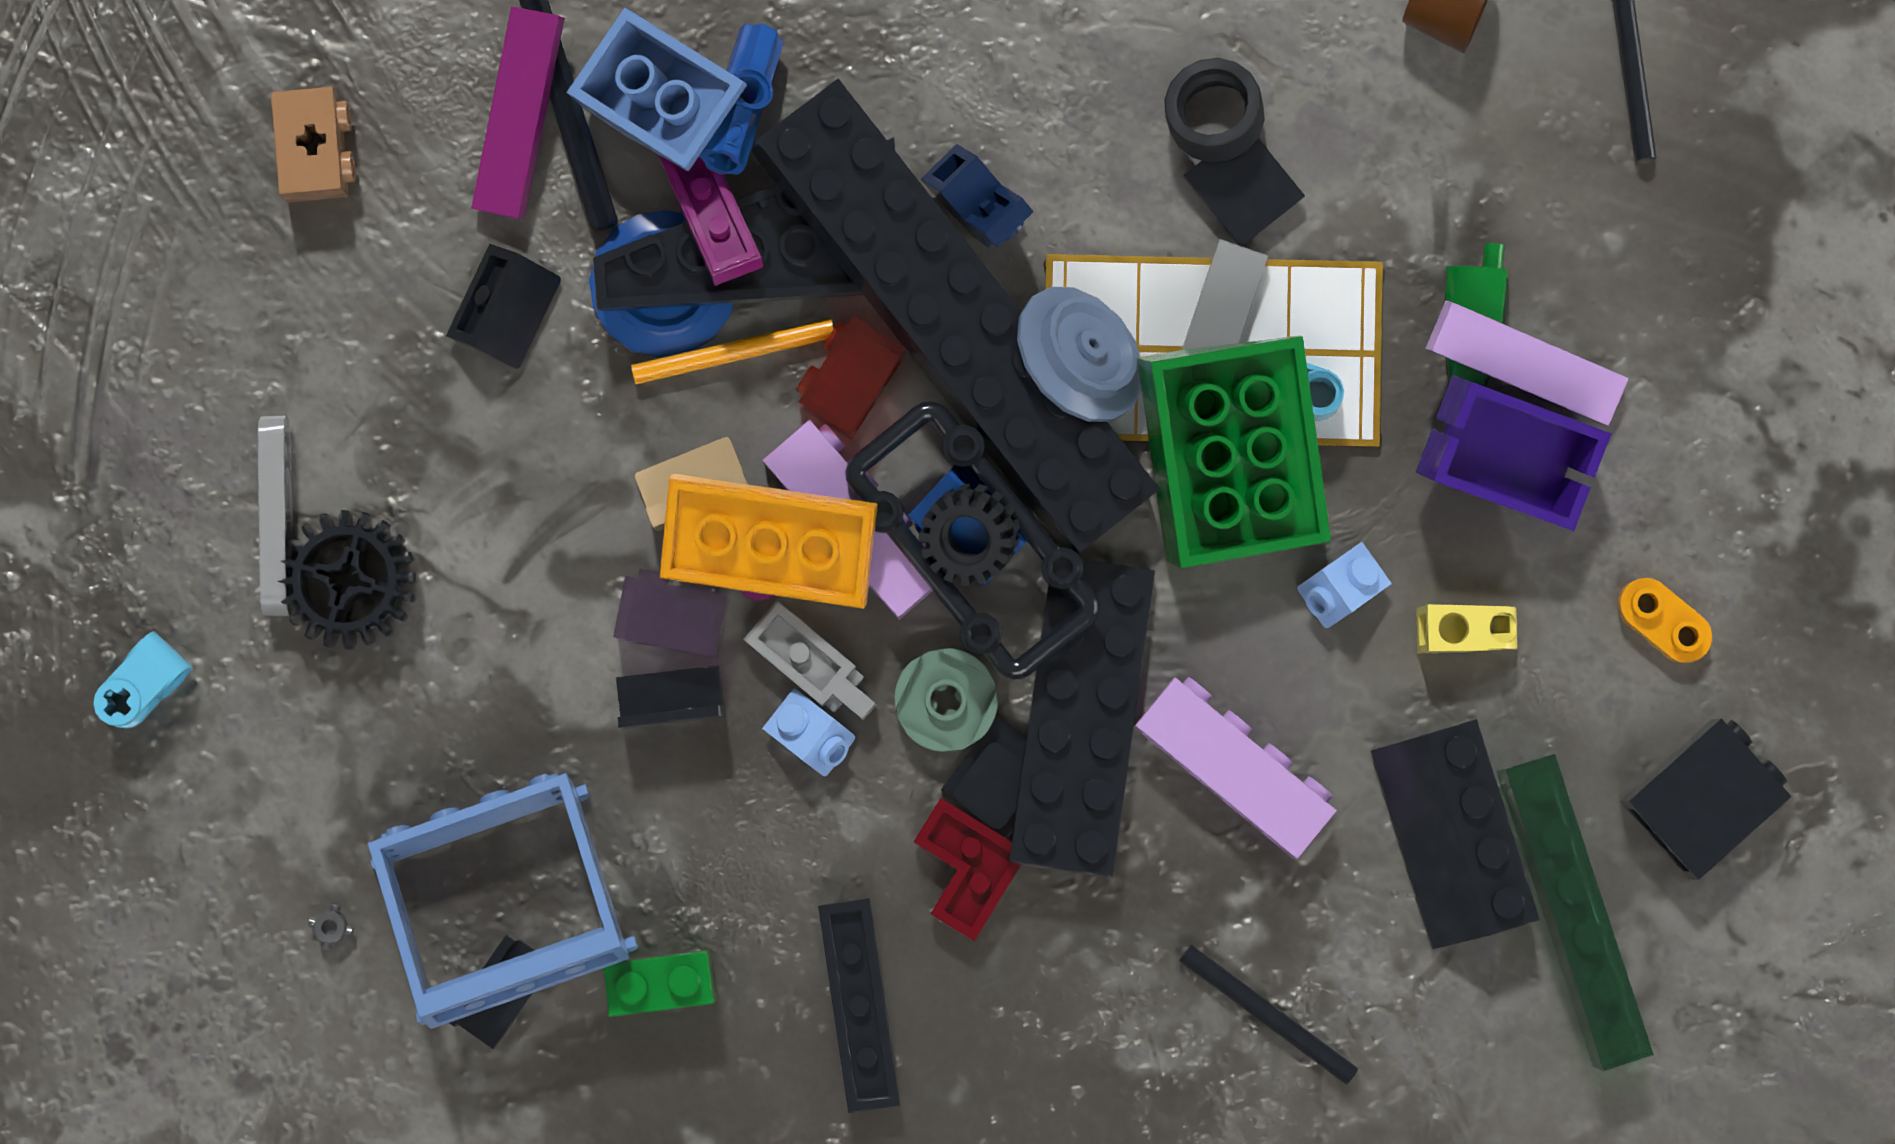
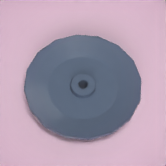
[1017,287,1142,422]

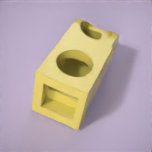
[1416,604,1517,654]

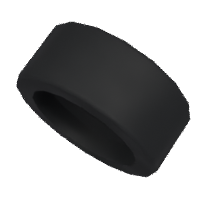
[1164,58,1265,162]

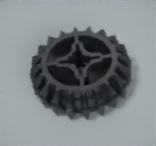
[277,510,419,650]

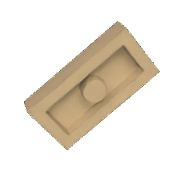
[635,437,749,531]

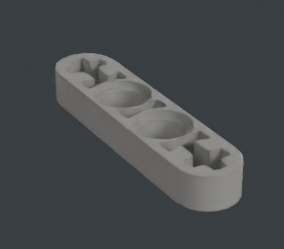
[258,415,294,617]

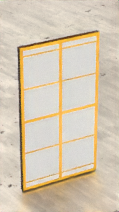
[1043,254,1385,448]

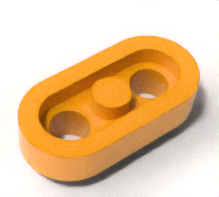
[1617,578,1712,663]

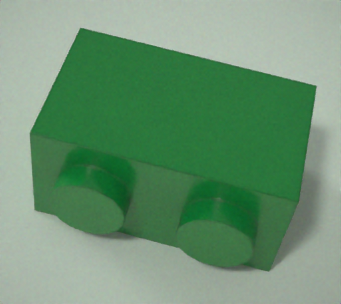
[603,949,717,1017]

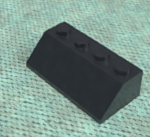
[1370,719,1540,949]

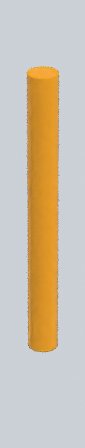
[631,318,836,385]

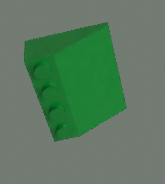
[1137,336,1331,568]

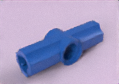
[699,23,784,175]

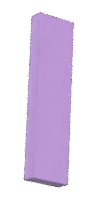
[1425,301,1629,426]

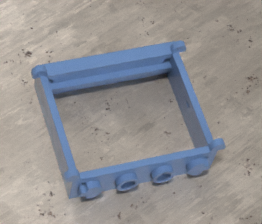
[368,773,638,1029]

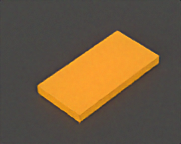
[660,474,878,609]

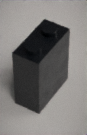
[1620,718,1792,880]

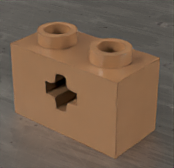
[271,87,356,203]

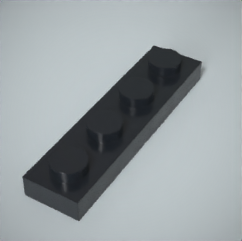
[818,898,900,1113]

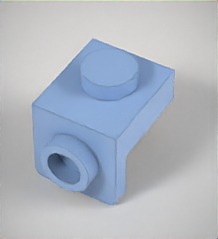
[1297,542,1392,629]
[762,688,856,776]

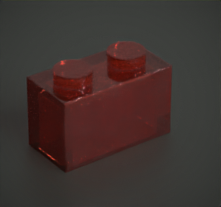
[796,315,907,440]

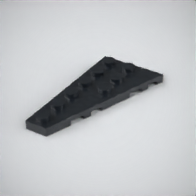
[593,137,895,312]

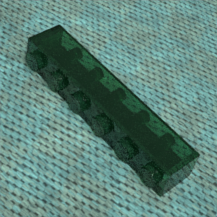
[1496,754,1654,1071]

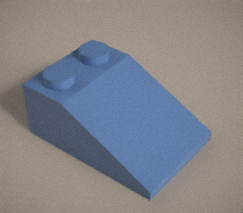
[566,7,747,171]

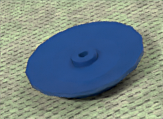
[589,210,734,358]

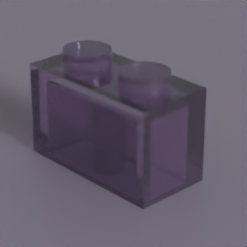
[613,569,730,659]

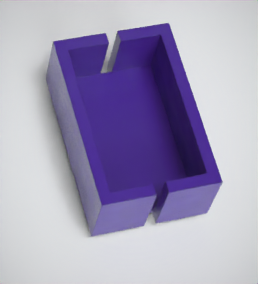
[1416,375,1612,531]

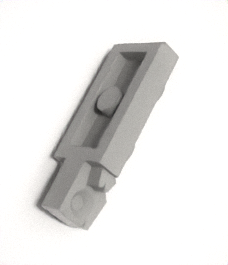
[743,600,877,720]

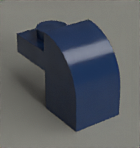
[921,144,1034,248]

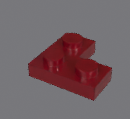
[914,798,1021,941]

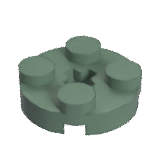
[894,648,998,752]

